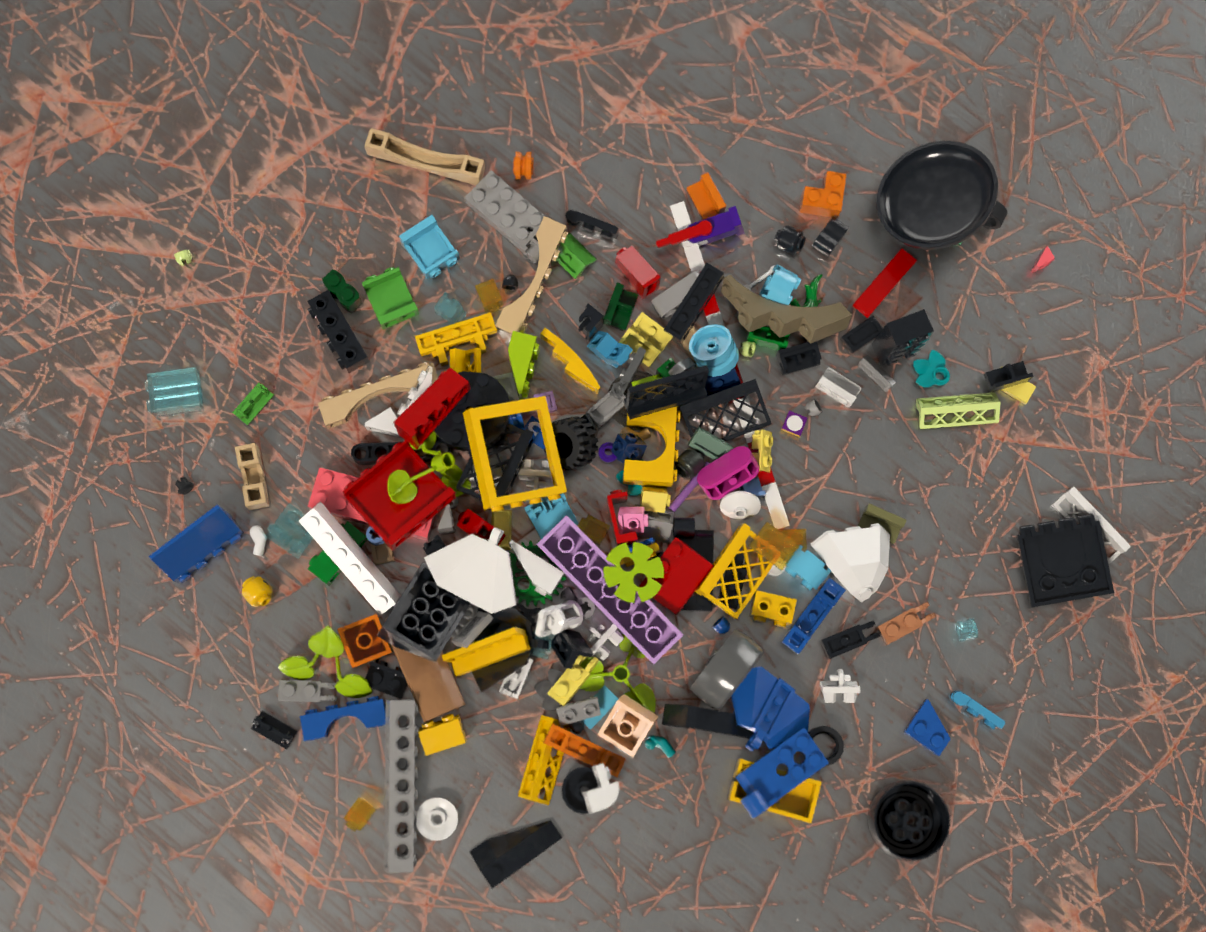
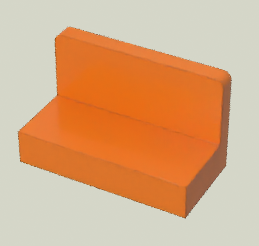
[686,172,726,220]

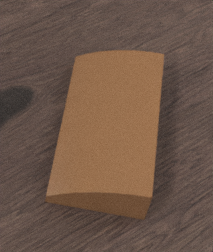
[391,645,465,722]

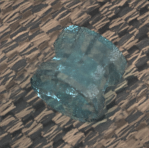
[955,618,978,642]

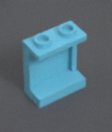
[399,215,460,279]

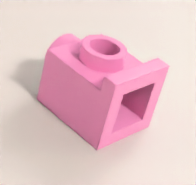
[618,507,649,534]

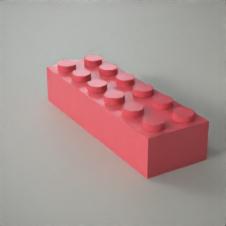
[308,467,436,541]

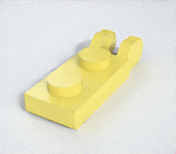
[547,655,599,706]

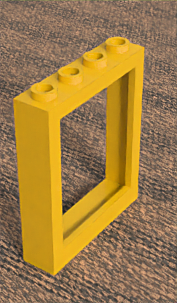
[463,396,567,512]

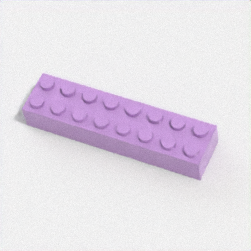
[537,515,683,664]

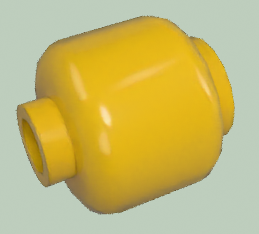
[241,576,273,607]

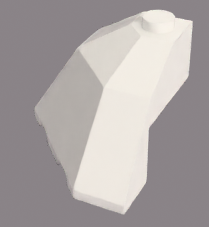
[811,523,890,603]

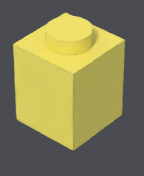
[640,486,671,513]

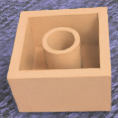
[598,694,659,757]

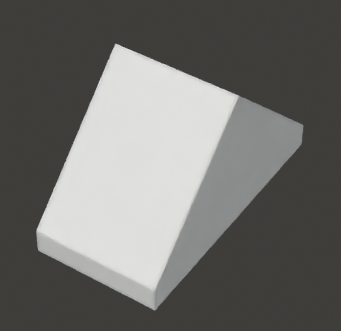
[365,407,402,438]

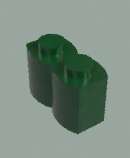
[322,269,362,313]

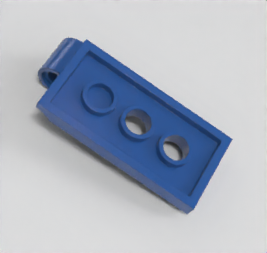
[735,728,829,819]

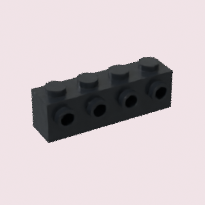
[307,290,370,373]

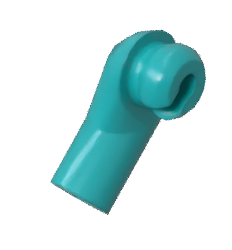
[645,735,676,758]

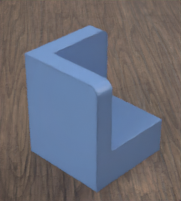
[739,478,766,499]

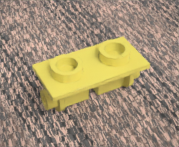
[752,430,773,472]

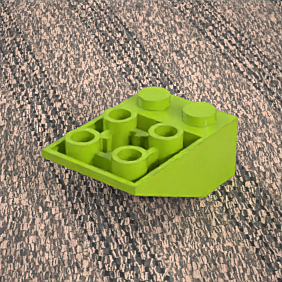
[508,331,540,400]

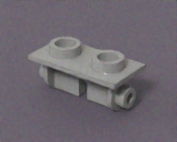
[556,696,601,726]

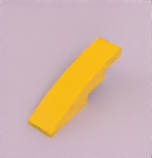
[540,327,600,394]

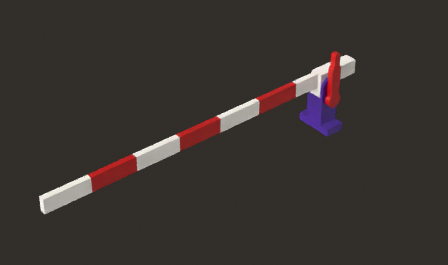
[656,201,790,530]

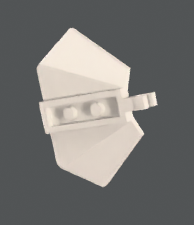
[424,527,516,614]

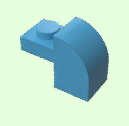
[587,331,633,368]

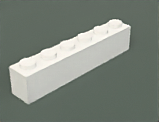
[299,502,401,615]

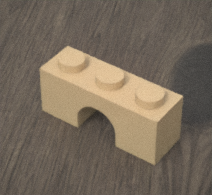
[235,443,270,510]

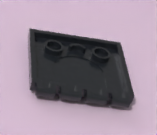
[1016,514,1114,608]

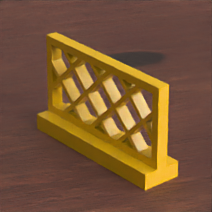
[695,523,781,619]

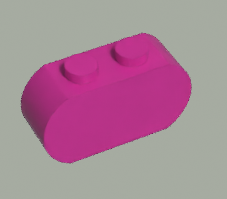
[697,446,760,500]

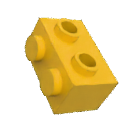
[749,590,797,628]
[418,714,467,756]

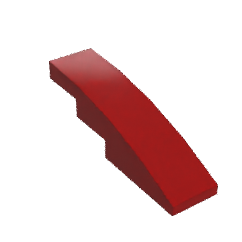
[852,249,917,318]

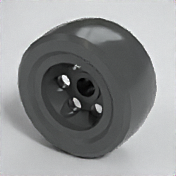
[690,629,764,710]

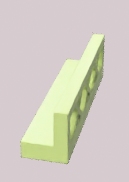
[916,392,1001,429]

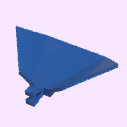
[731,666,810,751]

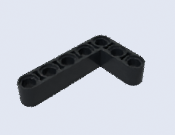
[351,435,452,465]
[662,704,765,742]

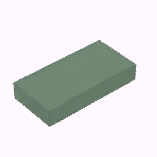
[688,427,733,460]

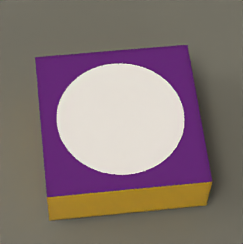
[781,411,807,437]

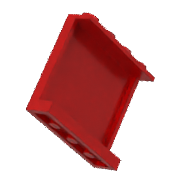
[343,440,456,551]

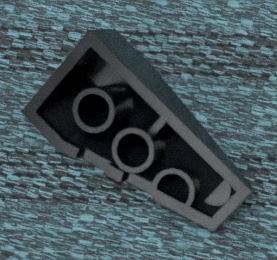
[470,820,562,889]

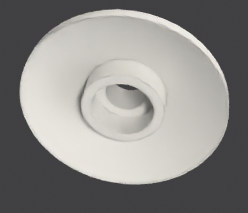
[720,491,761,519]
[416,798,458,841]

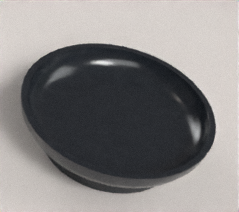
[876,141,998,250]

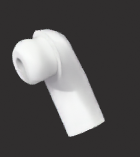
[250,525,267,556]

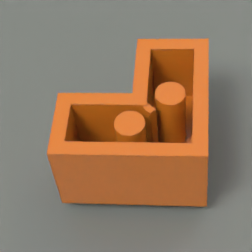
[799,171,847,219]

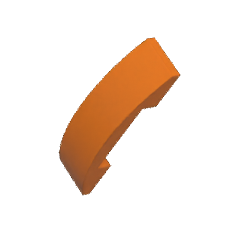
[543,724,626,778]

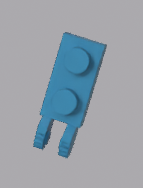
[950,691,1006,729]

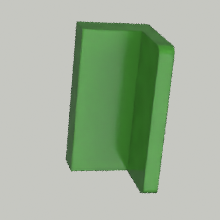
[557,233,596,279]

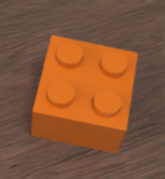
[337,614,392,668]

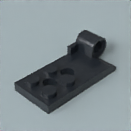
[673,517,714,612]

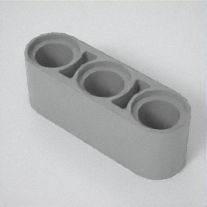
[651,270,700,319]

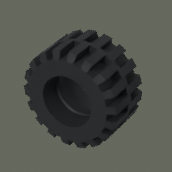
[543,416,598,470]

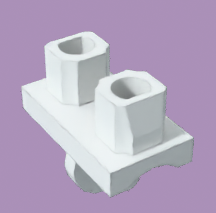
[518,459,552,490]
[587,623,624,661]
[820,669,860,703]

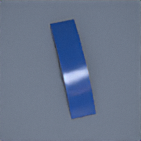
[782,578,846,654]

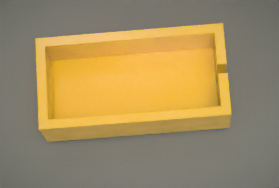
[727,759,822,823]

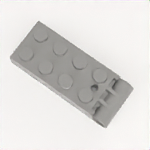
[465,170,544,263]

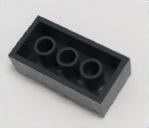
[871,309,934,366]

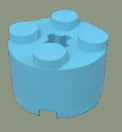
[759,264,801,305]
[785,545,831,591]

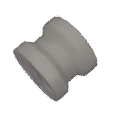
[575,597,595,619]

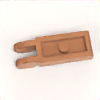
[877,601,936,645]

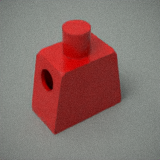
[457,509,506,546]

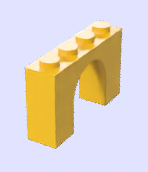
[623,406,680,487]

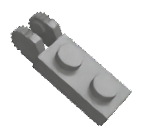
[278,680,337,702]

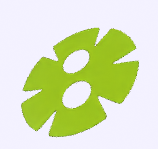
[603,542,664,603]

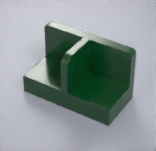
[603,282,638,331]

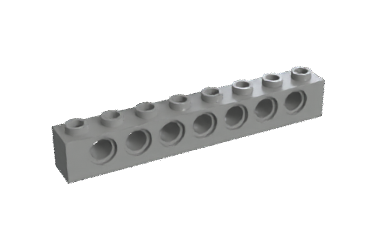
[384,699,418,873]

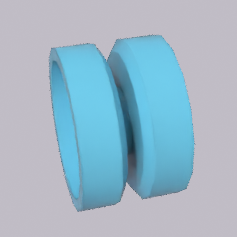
[689,324,739,377]

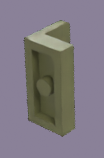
[858,503,907,544]

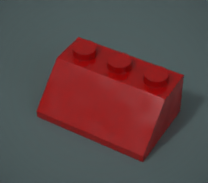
[639,537,714,615]

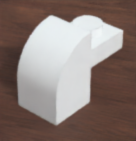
[582,764,619,813]

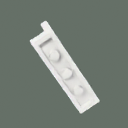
[1051,487,1131,564]

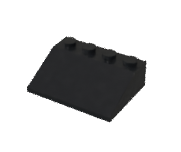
[376,562,470,662]

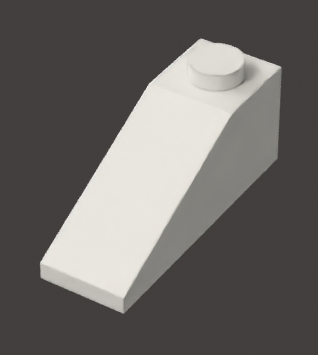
[509,540,564,596]

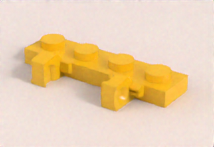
[415,312,497,367]

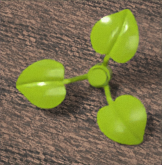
[387,431,472,504]
[278,625,373,698]
[580,633,656,713]

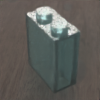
[145,367,204,417]

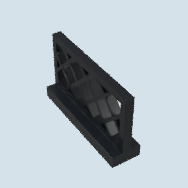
[623,365,709,420]
[679,379,772,450]
[456,424,535,500]

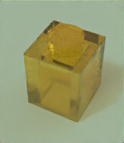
[475,279,503,312]
[577,514,610,546]
[343,797,377,832]

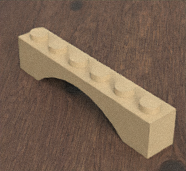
[365,128,485,185]
[495,216,569,334]
[318,362,438,429]

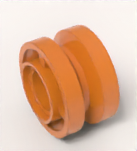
[513,152,534,180]

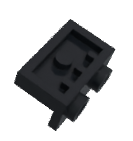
[365,659,408,699]

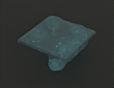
[266,503,313,559]

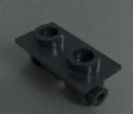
[251,711,298,750]

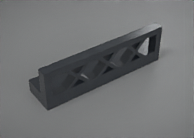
[664,263,724,345]

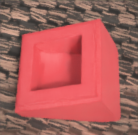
[1031,246,1055,273]

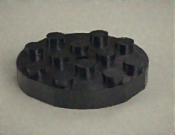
[434,371,510,451]

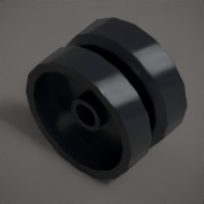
[561,767,598,814]

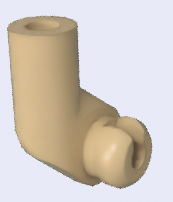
[620,427,651,441]

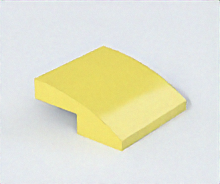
[618,312,673,368]

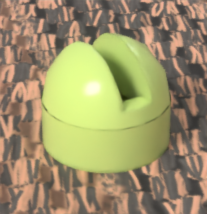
[174,250,192,266]
[739,341,756,358]

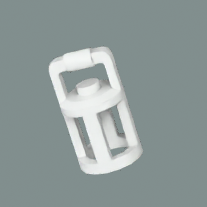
[535,600,583,637]

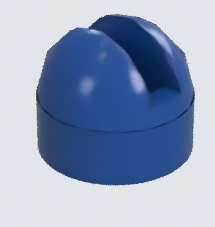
[712,616,730,634]

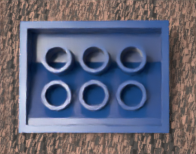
[149,504,244,583]

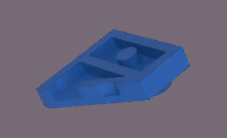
[904,699,951,756]

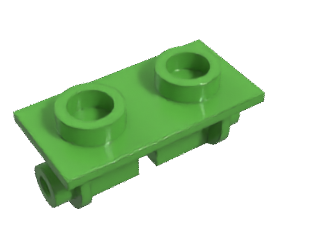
[232,383,274,425]

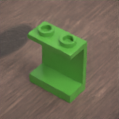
[362,267,419,330]

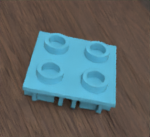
[524,493,579,540]

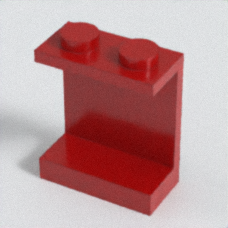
[607,490,638,546]

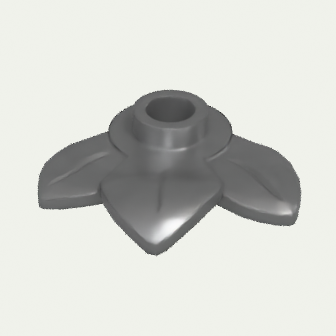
[534,669,575,711]

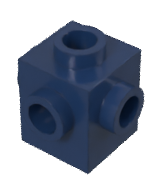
[611,433,647,463]

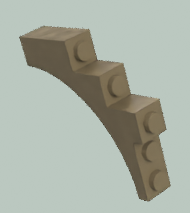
[721,275,852,344]

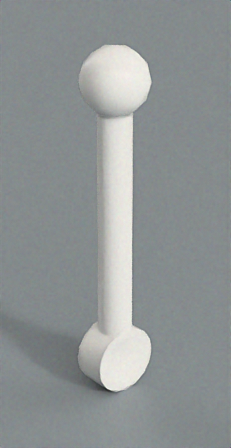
[744,266,774,291]

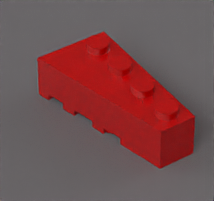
[393,368,471,450]

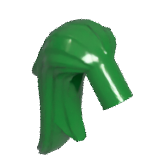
[790,274,823,307]

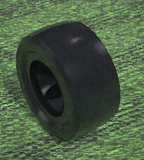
[867,780,950,861]

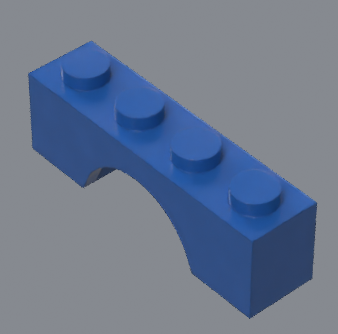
[300,696,386,741]

